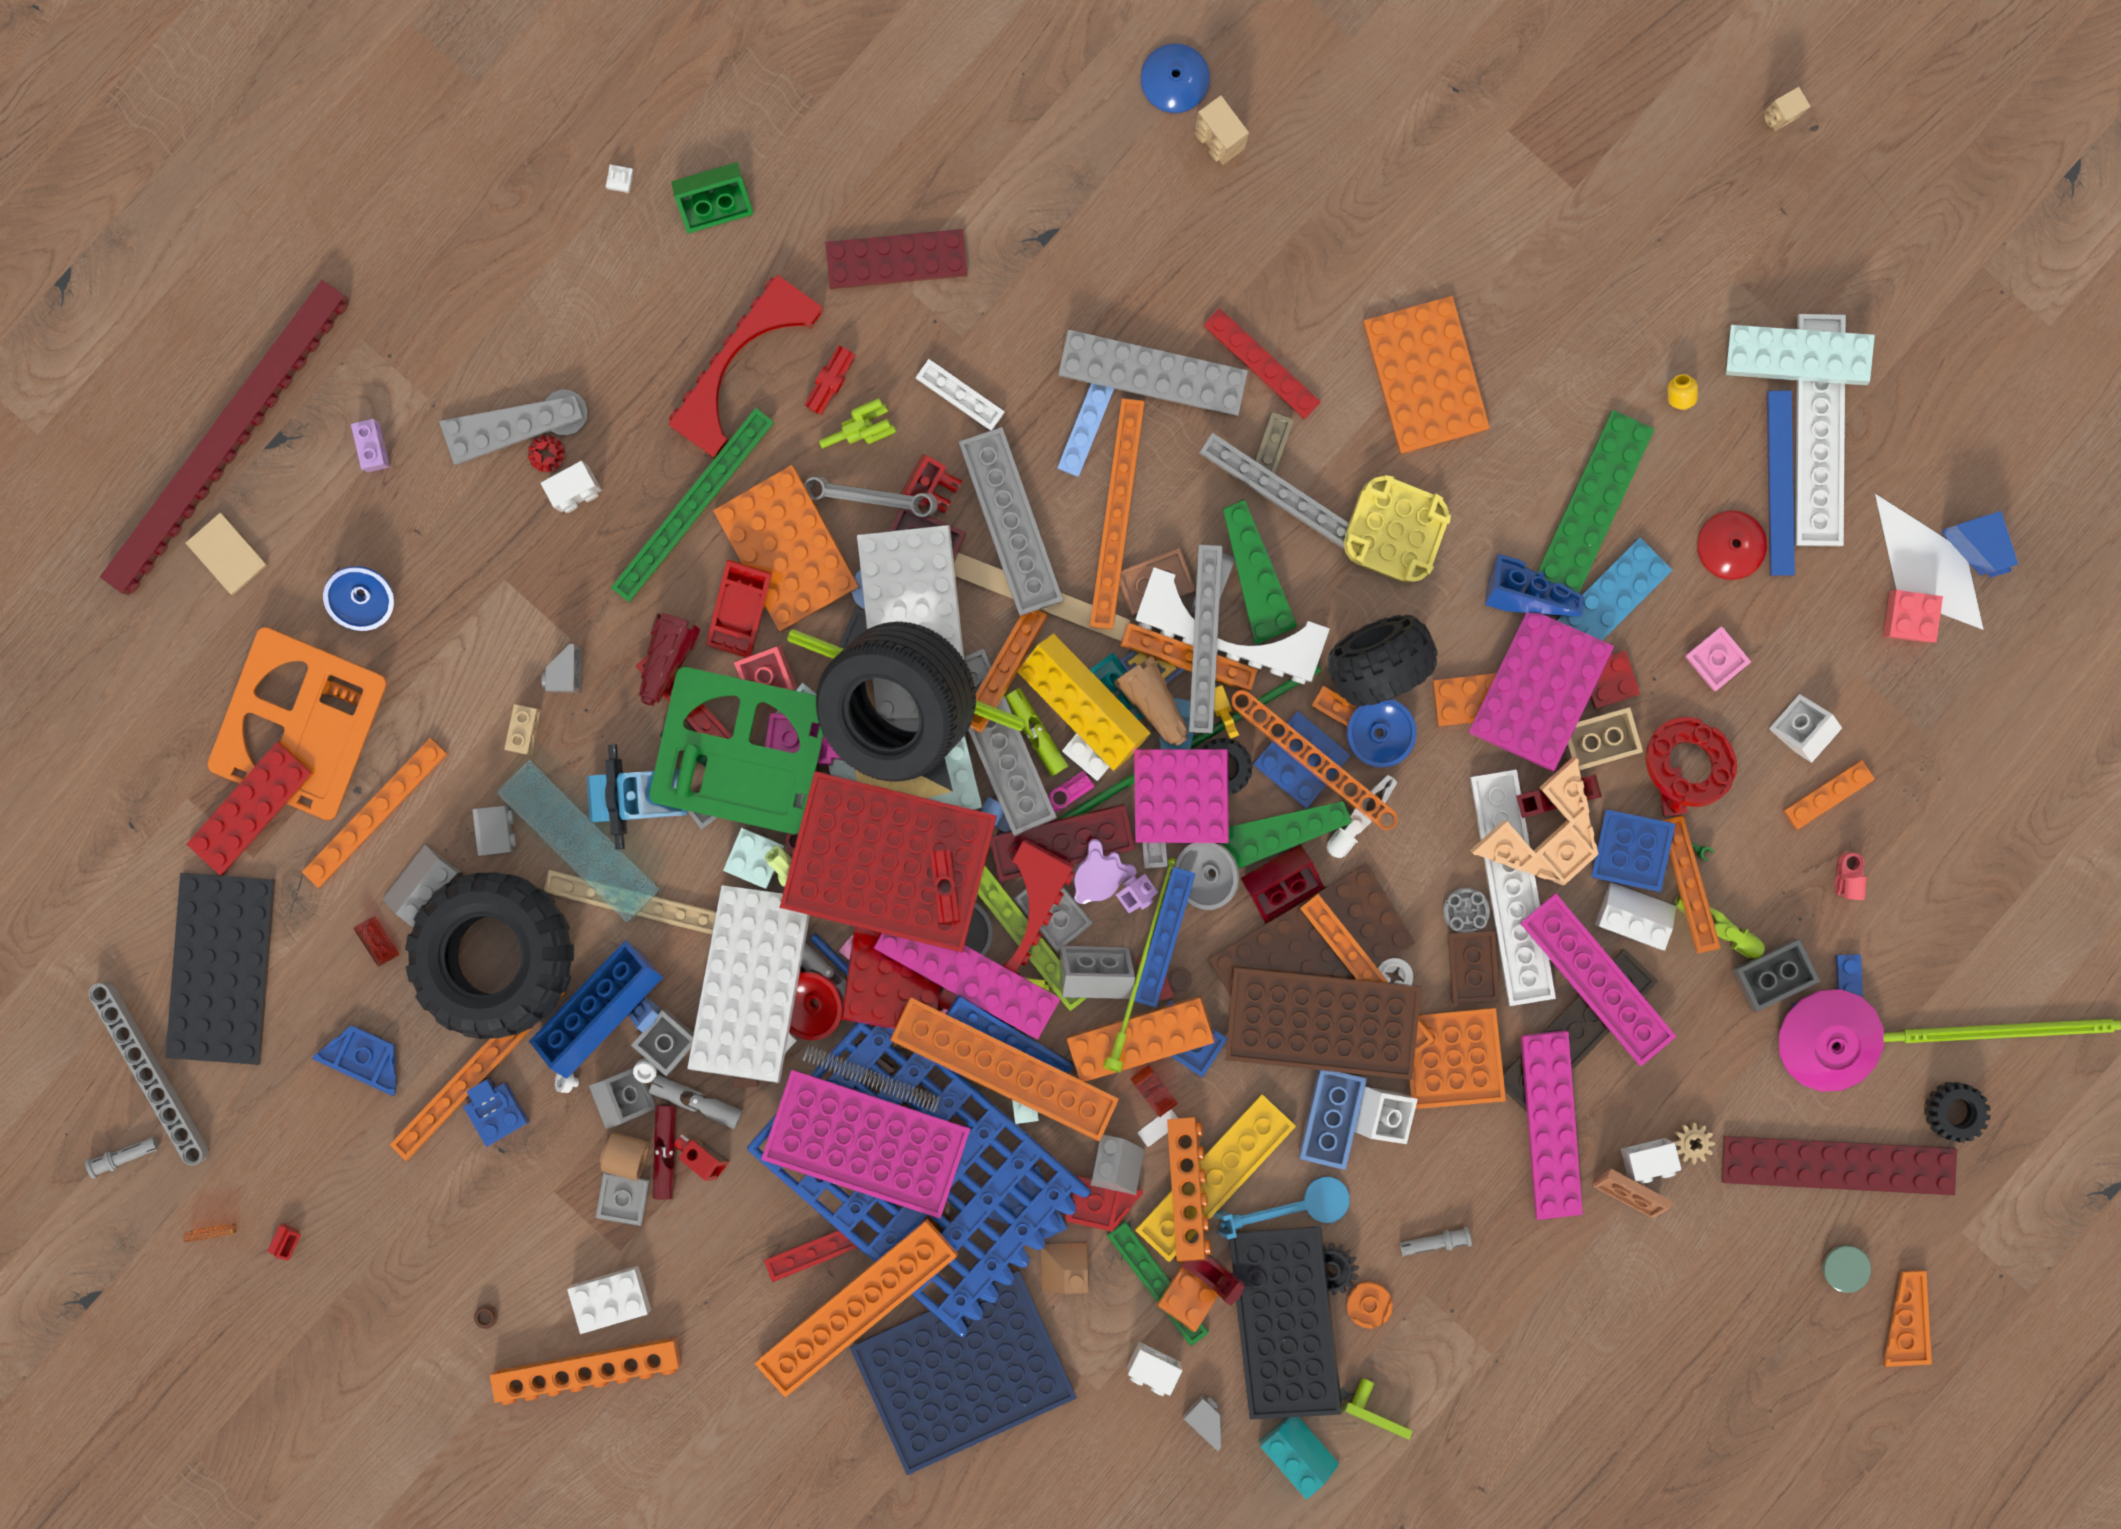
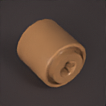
[600,1131,650,1182]

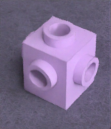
[1116,874,1158,913]

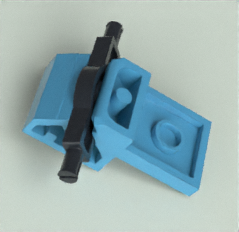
[586,744,687,850]

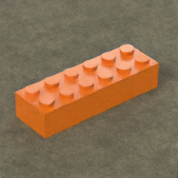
[1067,995,1215,1082]

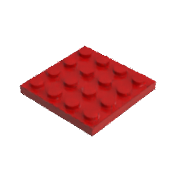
[841,928,940,1029]

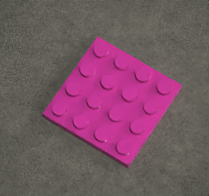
[1134,749,1229,843]

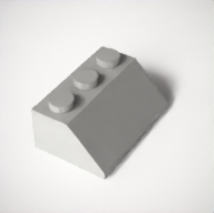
[383,844,462,927]
[1060,946,1135,999]

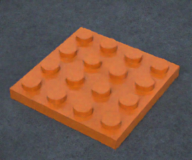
[1409,1008,1506,1109]

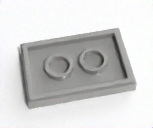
[1013,887,1093,952]

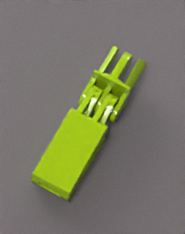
[1674,895,1765,958]

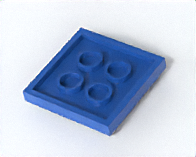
[1253,711,1351,809]
[1591,809,1676,892]

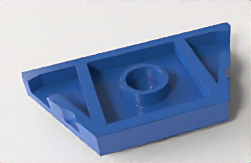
[312,1025,397,1096]

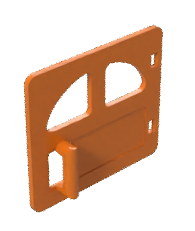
[208,627,387,820]

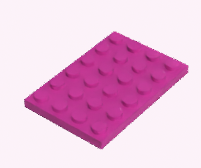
[1469,613,1614,772]

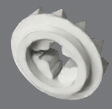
[1378,958,1413,985]

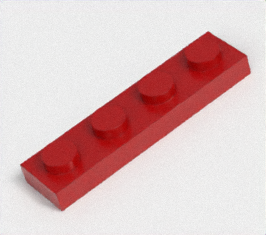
[764,1229,858,1282]

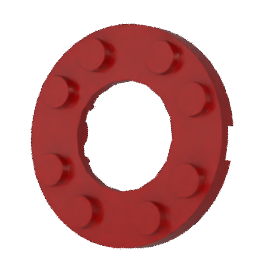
[1645,717,1737,807]

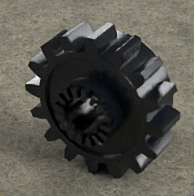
[1324,1243,1359,1295]

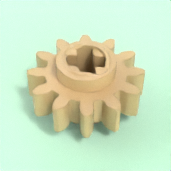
[1672,1122,1715,1164]

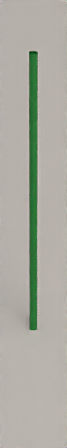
[1056,665,1321,820]

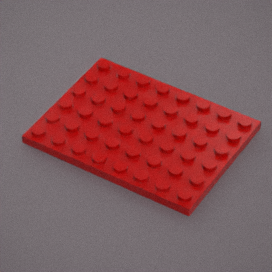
[779,771,997,953]

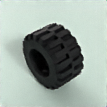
[1201,738,1253,795]
[1924,1082,1991,1143]

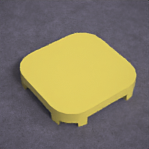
[1344,475,1451,583]

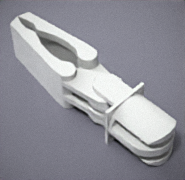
[1326,775,1397,858]

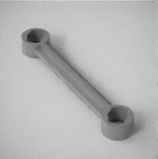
[804,476,938,517]

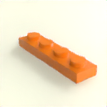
[1783,760,1875,830]

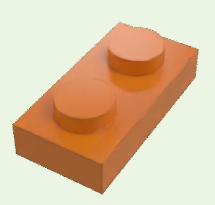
[1311,686,1358,727]

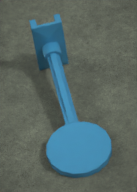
[1214,1177,1349,1239]

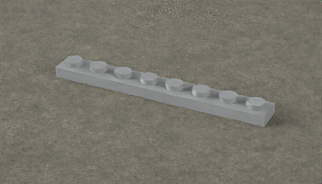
[1199,433,1349,550]
[1189,545,1222,733]

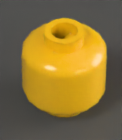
[1667,374,1698,410]

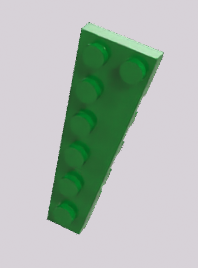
[1222,499,1297,645]
[1219,801,1353,869]

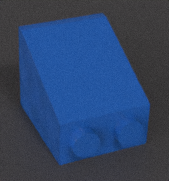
[1942,511,2018,578]

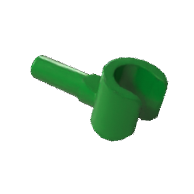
[1691,841,1714,861]

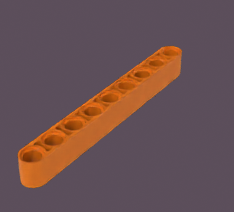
[1232,690,1398,831]

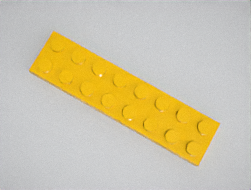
[1135,1094,1296,1262]

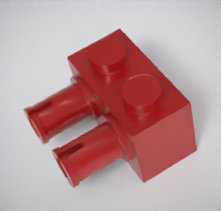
[900,454,962,514]

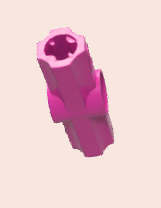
[1047,770,1095,813]

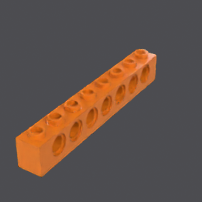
[490,1337,681,1405]

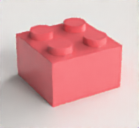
[1883,590,1943,643]
[734,644,798,690]

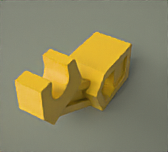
[1214,685,1239,739]

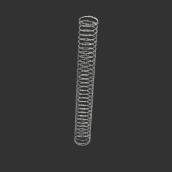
[803,1045,940,1113]

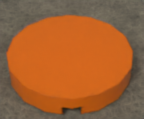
[1346,1281,1393,1329]

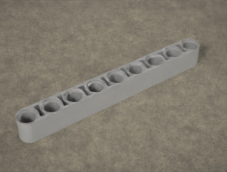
[88,982,209,1166]

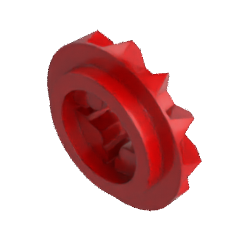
[528,435,565,472]

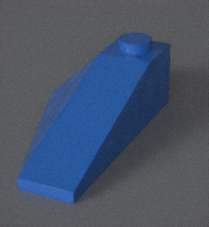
[1485,554,1584,616]

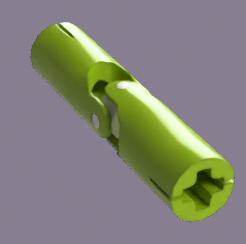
[1005,688,1068,777]

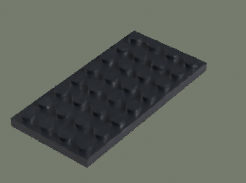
[165,873,275,1065]
[1229,1226,1343,1420]

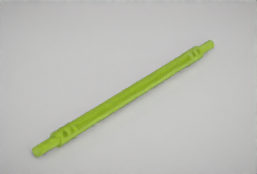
[1884,1019,2121,1043]

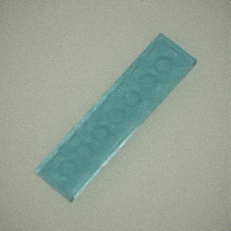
[496,760,661,923]

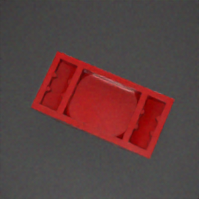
[706,559,772,657]

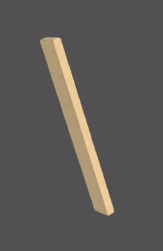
[954,553,1130,642]
[544,870,717,934]

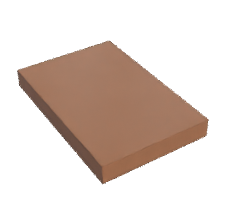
[1120,548,1196,616]
[1592,1169,1673,1218]

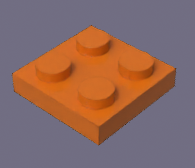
[1156,1266,1219,1332]

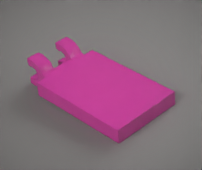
[765,713,843,766]

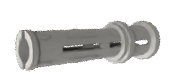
[85,1136,159,1179]
[1399,1226,1472,1257]

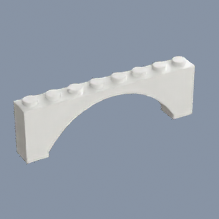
[1135,568,1330,685]

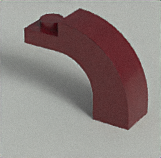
[1516,774,1602,818]
[1174,1241,1245,1306]

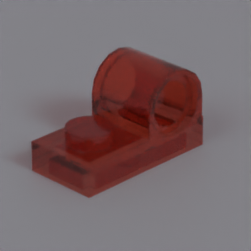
[1130,1064,1178,1117]

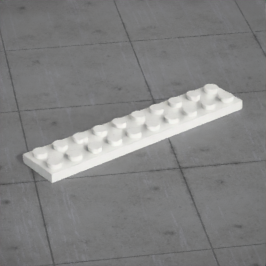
[1795,314,1846,546]
[1470,770,1556,1006]

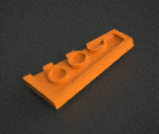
[1883,1270,1932,1367]

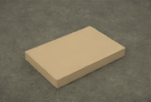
[186,513,267,595]

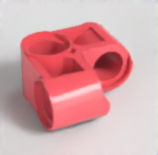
[1835,852,1867,900]

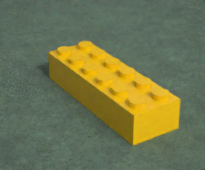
[1017,634,1151,771]

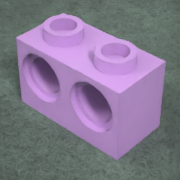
[351,419,390,472]

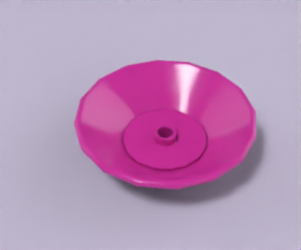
[1779,989,1884,1092]

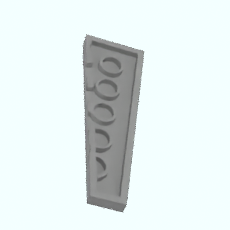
[439,396,585,465]

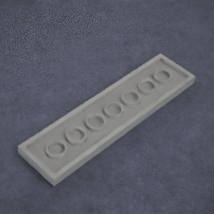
[1058,330,1248,417]
[959,427,1063,616]
[964,649,1057,837]

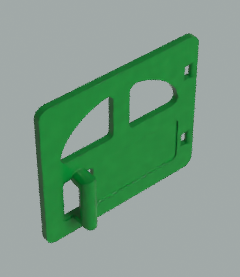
[650,667,824,834]

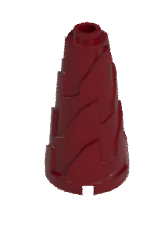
[638,613,700,706]

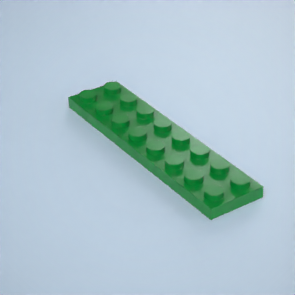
[1537,410,1655,593]

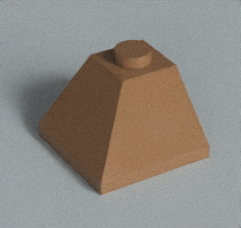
[1041,1242,1088,1294]

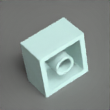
[723,828,786,889]

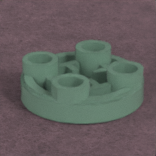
[1821,1244,1871,1293]

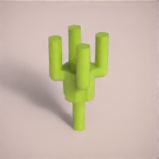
[819,398,896,449]

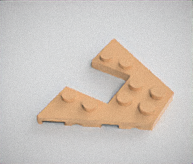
[1470,756,1598,886]

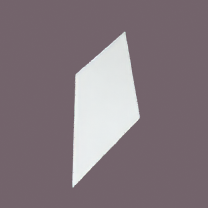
[1875,494,1983,629]

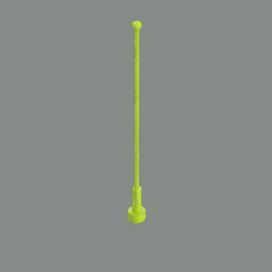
[1103,857,1176,1072]

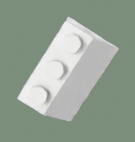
[1594,882,1676,951]

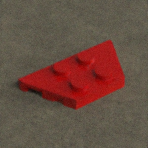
[1065,1174,1143,1232]

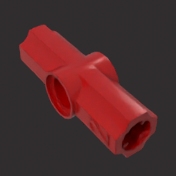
[804,345,856,416]
[930,850,959,923]

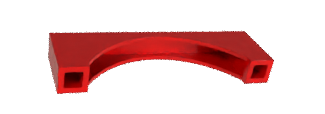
[668,275,824,459]
[938,839,1075,1010]

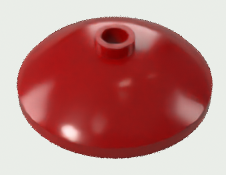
[1697,511,1767,580]
[789,972,843,1041]

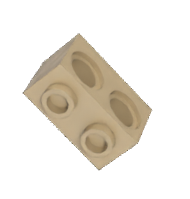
[1764,87,1811,131]
[504,704,542,755]

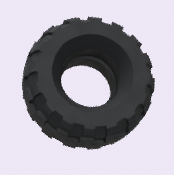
[1328,614,1438,706]

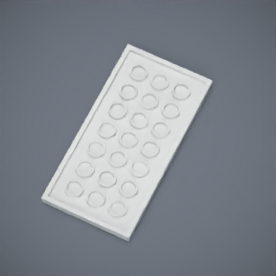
[857,525,964,720]
[687,885,810,1083]

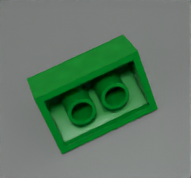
[671,162,754,234]

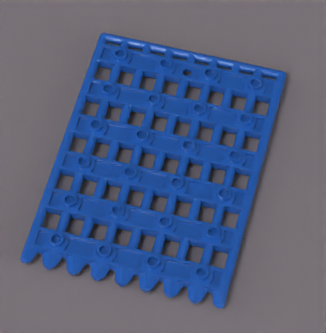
[747,1022,1091,1337]

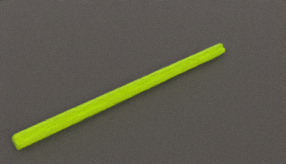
[787,630,1026,731]

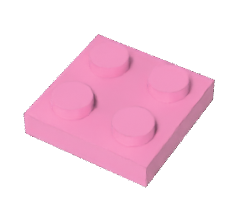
[1684,626,1751,692]

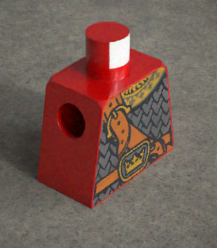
[674,1135,730,1181]

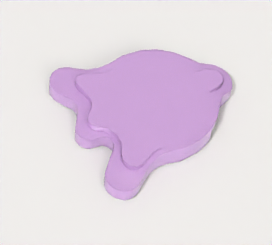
[1074,839,1136,904]

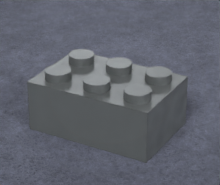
[1731,938,1820,1012]

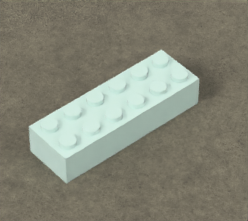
[1726,325,1875,385]

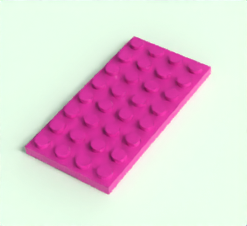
[761,1069,970,1218]

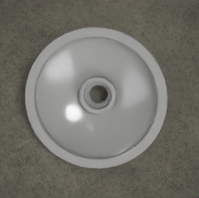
[1175,843,1239,910]

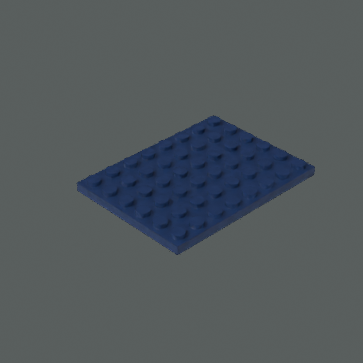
[850,1270,1077,1475]

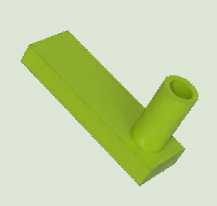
[1342,1378,1413,1439]

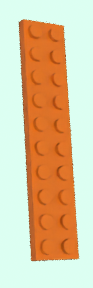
[890,997,1119,1142]
[754,1219,958,1397]

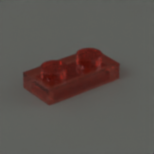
[353,916,400,967]

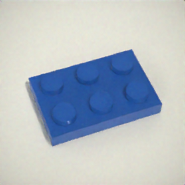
[1167,1000,1227,1078]

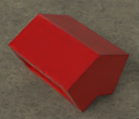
[267,1223,301,1261]

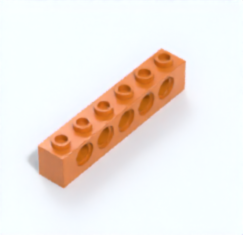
[1167,1117,1211,1262]

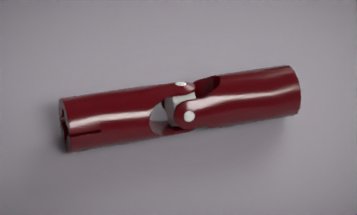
[652,1104,676,1200]

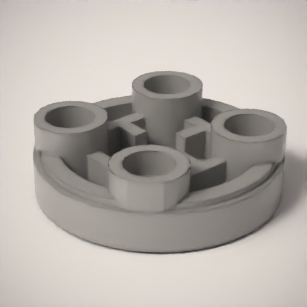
[1443,888,1490,933]

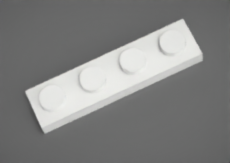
[916,359,1005,431]

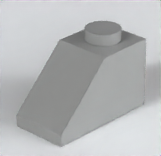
[1183,1395,1221,1451]

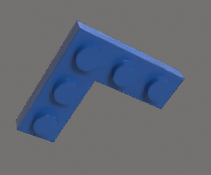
[1791,954,1863,1009]

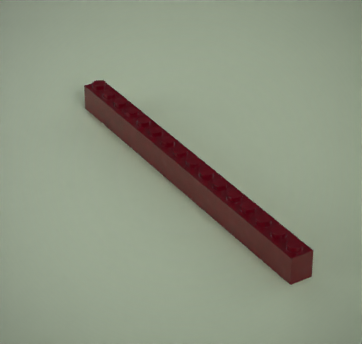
[100,280,349,595]

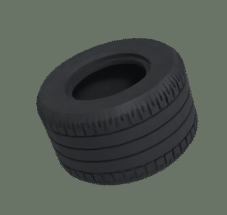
[816,621,976,782]

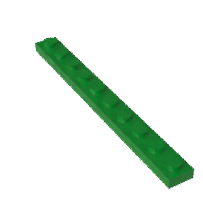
[611,408,775,603]

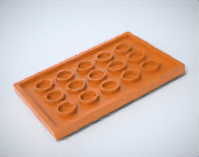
[1363,296,1490,455]
[713,465,860,632]

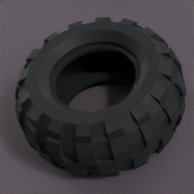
[405,872,574,1039]

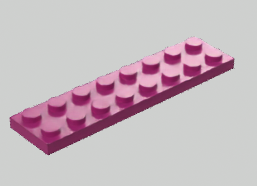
[1519,893,1677,1066]
[874,933,1061,1040]
[1520,1030,1583,1220]

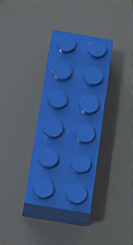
[529,940,664,1079]

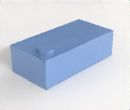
[1297,1070,1366,1170]

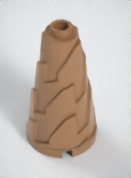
[1114,656,1188,747]

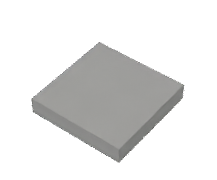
[596,1172,650,1226]

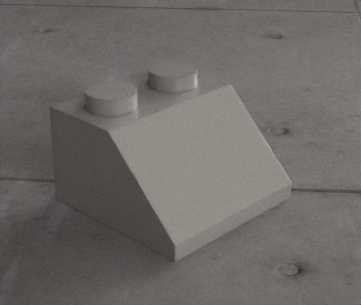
[542,644,582,693]
[472,806,517,856]
[589,1068,655,1129]
[1090,1134,1145,1195]

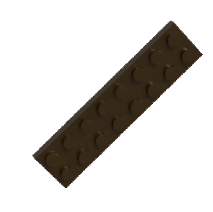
[1503,949,1658,1112]

